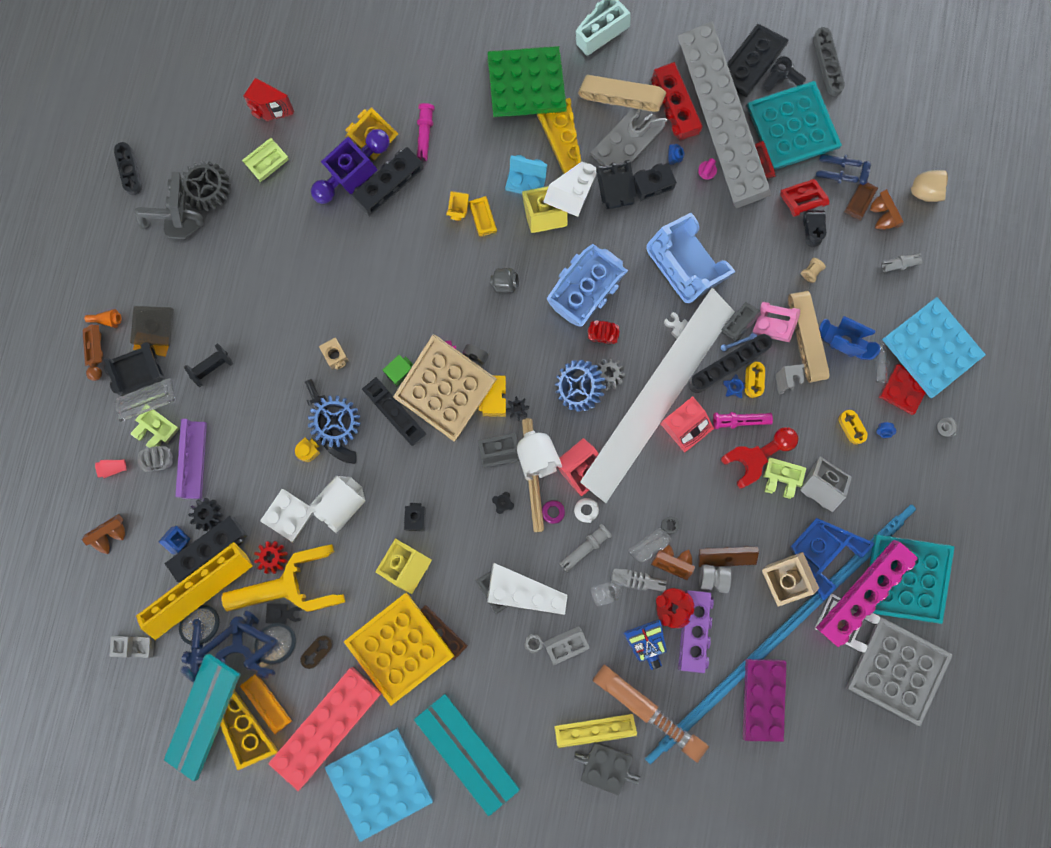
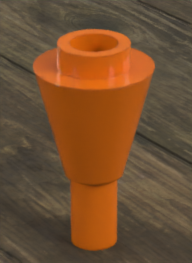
[84,309,121,328]

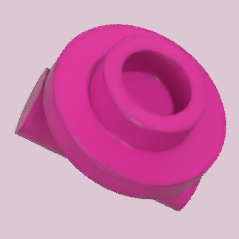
[698,158,717,179]

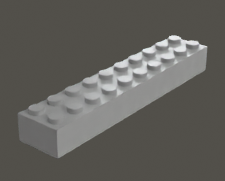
[678,21,772,209]

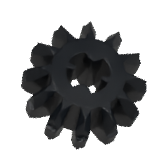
[188,498,223,532]

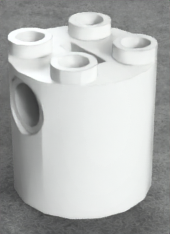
[308,475,366,533]

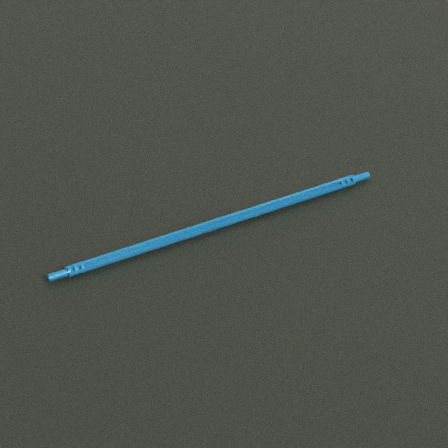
[645,504,916,765]

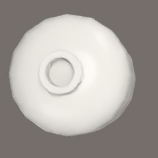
[516,431,562,480]

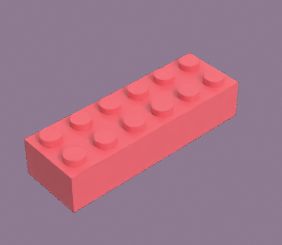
[268,667,382,791]

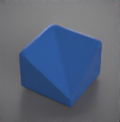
[158,526,190,555]

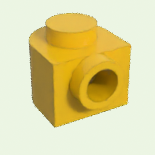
[295,437,320,462]

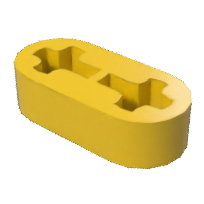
[745,361,765,398]
[838,410,868,445]

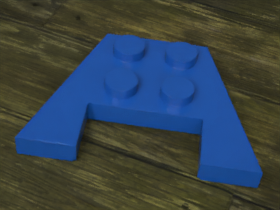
[790,518,874,601]

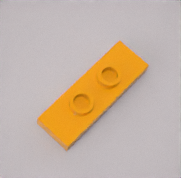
[240,673,292,735]

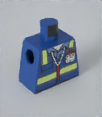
[623,620,666,670]

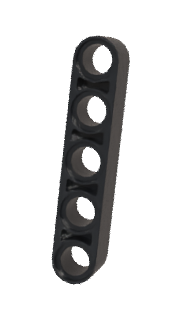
[689,334,772,393]

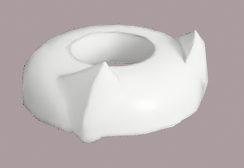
[574,498,599,523]

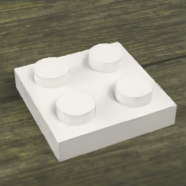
[260,489,313,542]

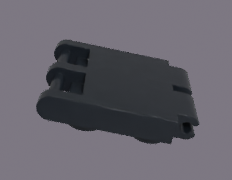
[596,160,637,210]

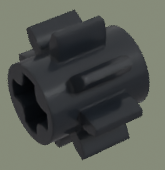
[506,396,530,421]

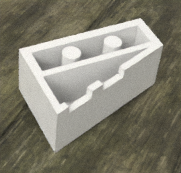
[543,162,597,217]

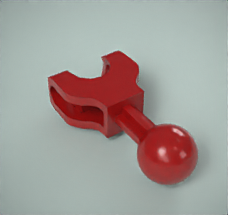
[720,427,799,489]

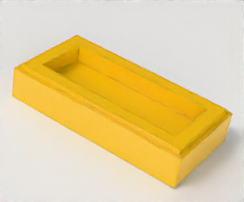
[469,196,497,237]

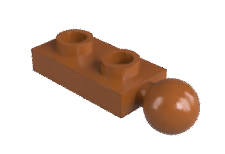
[83,324,103,381]

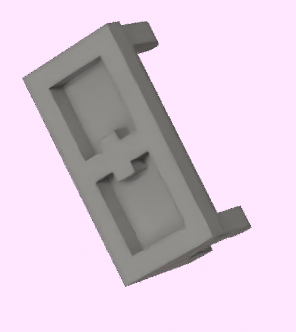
[775,364,804,394]
[543,626,590,665]

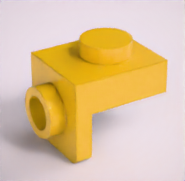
[446,191,470,220]

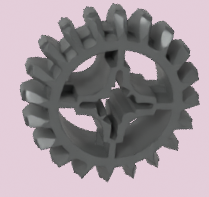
[181,160,231,211]

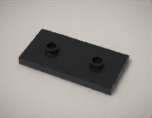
[727,23,789,97]

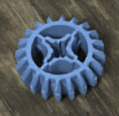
[555,360,606,412]
[308,395,360,447]

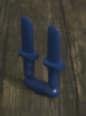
[815,154,871,185]

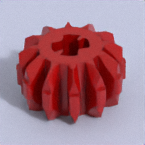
[588,320,620,344]
[254,541,288,574]

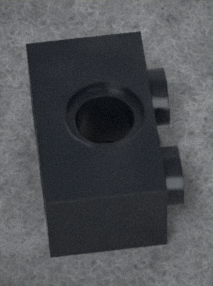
[633,163,677,201]

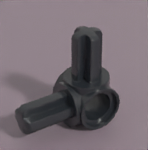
[762,56,806,91]

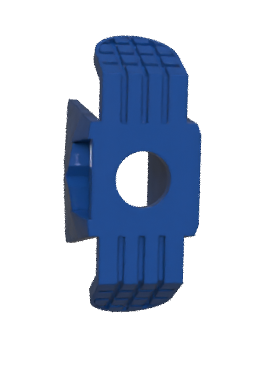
[819,316,881,360]

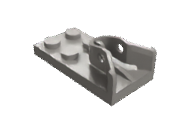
[590,108,668,171]

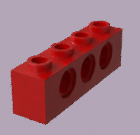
[651,62,702,141]

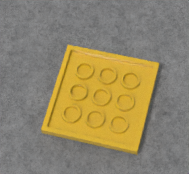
[343,592,454,706]

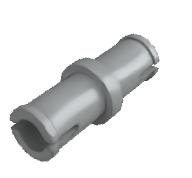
[882,253,923,273]

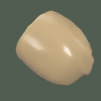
[911,170,948,202]

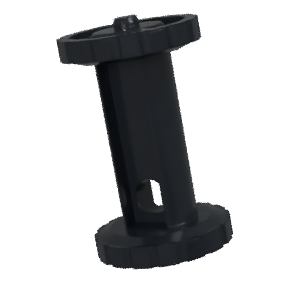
[184,343,233,387]

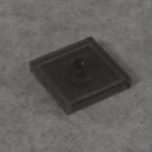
[130,306,174,346]

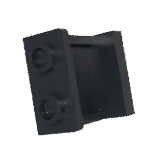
[104,342,166,397]

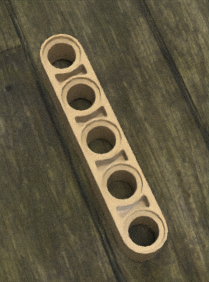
[578,75,666,112]
[788,291,829,383]

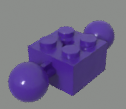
[311,129,390,204]

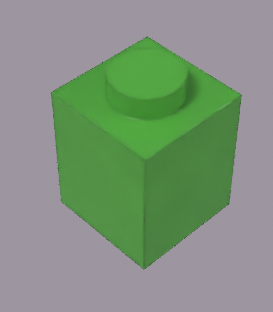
[382,355,413,387]

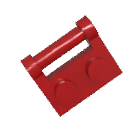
[780,179,829,217]

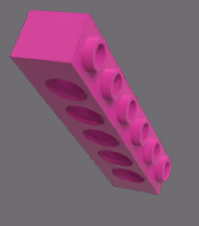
[816,539,918,648]

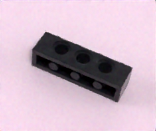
[352,147,424,216]
[164,516,248,583]

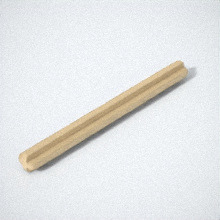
[522,418,544,532]

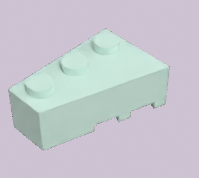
[576,0,630,56]

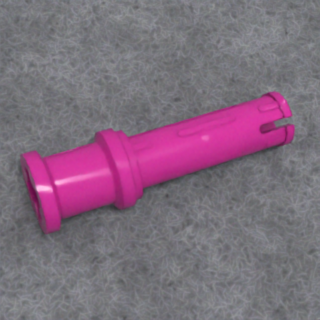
[417,103,435,161]
[713,412,773,430]

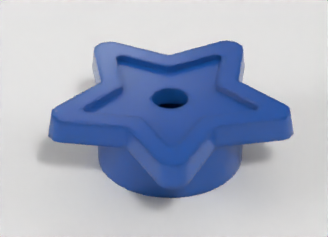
[723,374,745,398]

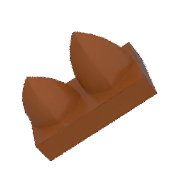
[870,189,904,229]
[82,514,125,554]
[651,545,695,580]

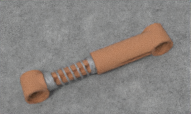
[592,665,709,763]

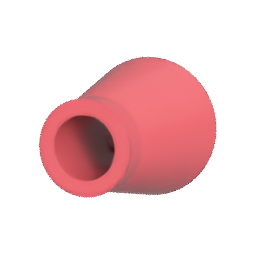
[95,459,127,479]

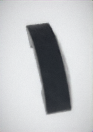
[362,377,426,447]

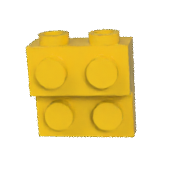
[345,107,398,161]

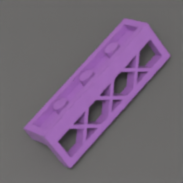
[175,419,207,499]

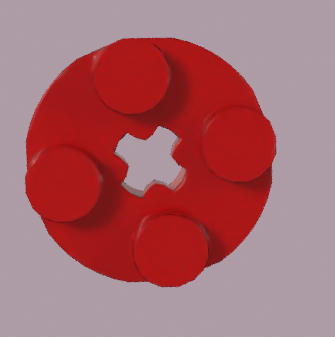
[656,588,694,629]

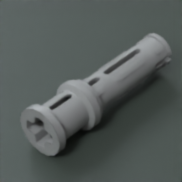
[559,524,613,573]

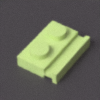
[242,138,289,182]

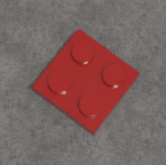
[879,364,926,415]

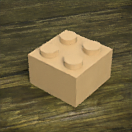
[762,552,819,607]

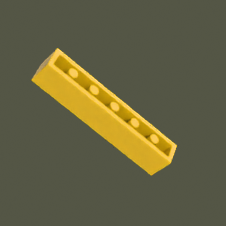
[136,542,253,640]

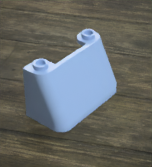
[647,213,735,303]

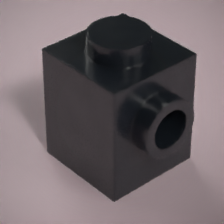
[404,503,426,531]

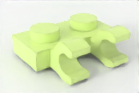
[131,405,179,448]
[763,457,806,499]

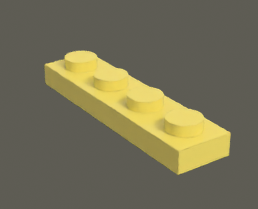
[554,714,637,748]

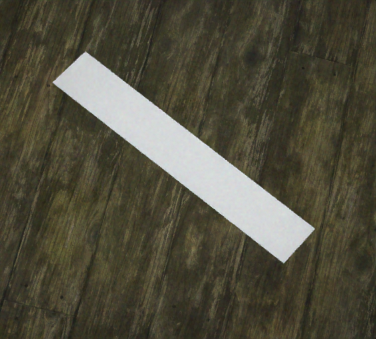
[580,288,735,503]

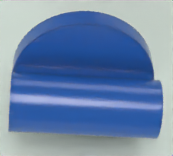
[668,144,684,165]

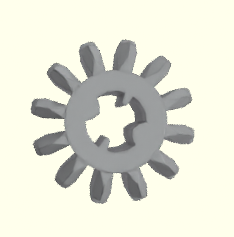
[596,358,626,390]
[138,446,173,472]

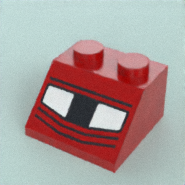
[243,78,295,121]

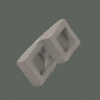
[109,636,155,658]

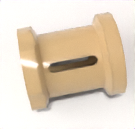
[801,258,826,283]

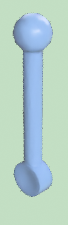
[721,333,757,351]

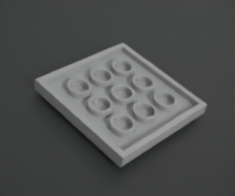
[846,617,952,727]

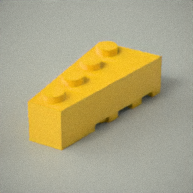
[220,689,279,770]

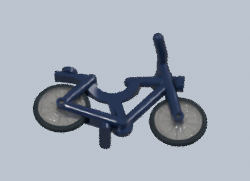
[179,605,296,683]

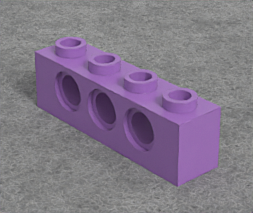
[678,590,714,673]

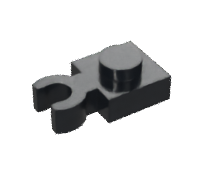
[265,603,302,624]

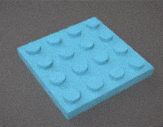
[882,297,986,398]
[324,728,433,842]

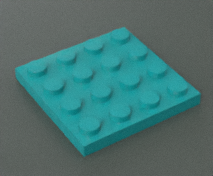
[746,81,842,170]
[865,534,955,624]

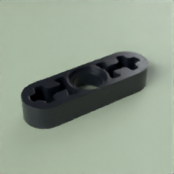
[114,142,142,195]

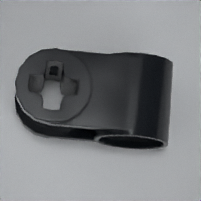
[803,210,827,247]

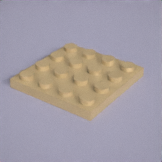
[393,334,497,442]

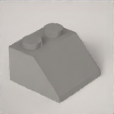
[800,456,852,512]

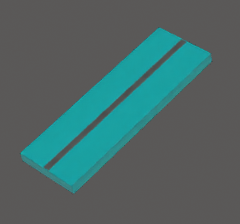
[164,654,240,782]
[414,694,520,817]

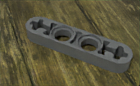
[813,27,845,96]

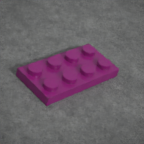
[743,659,787,742]

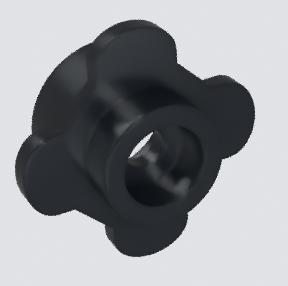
[492,492,514,514]

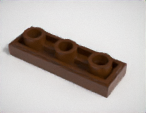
[698,546,759,567]
[421,605,468,660]

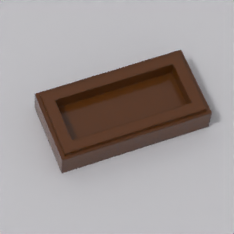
[844,182,878,220]

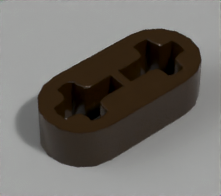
[300,635,333,669]

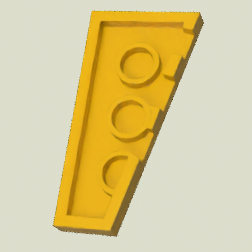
[537,98,581,174]

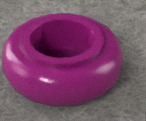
[542,500,565,524]

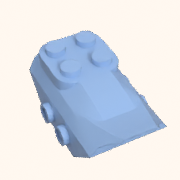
[547,244,628,326]

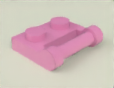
[753,302,800,342]

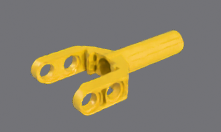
[222,544,345,612]

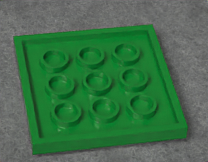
[487,46,567,117]

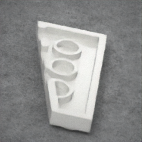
[487,563,567,615]

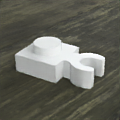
[664,312,688,339]

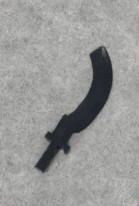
[305,379,356,464]

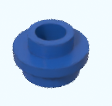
[876,422,896,438]

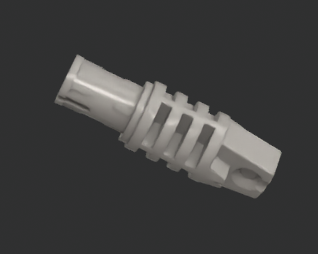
[611,569,667,592]

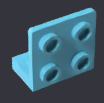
[505,155,547,194]

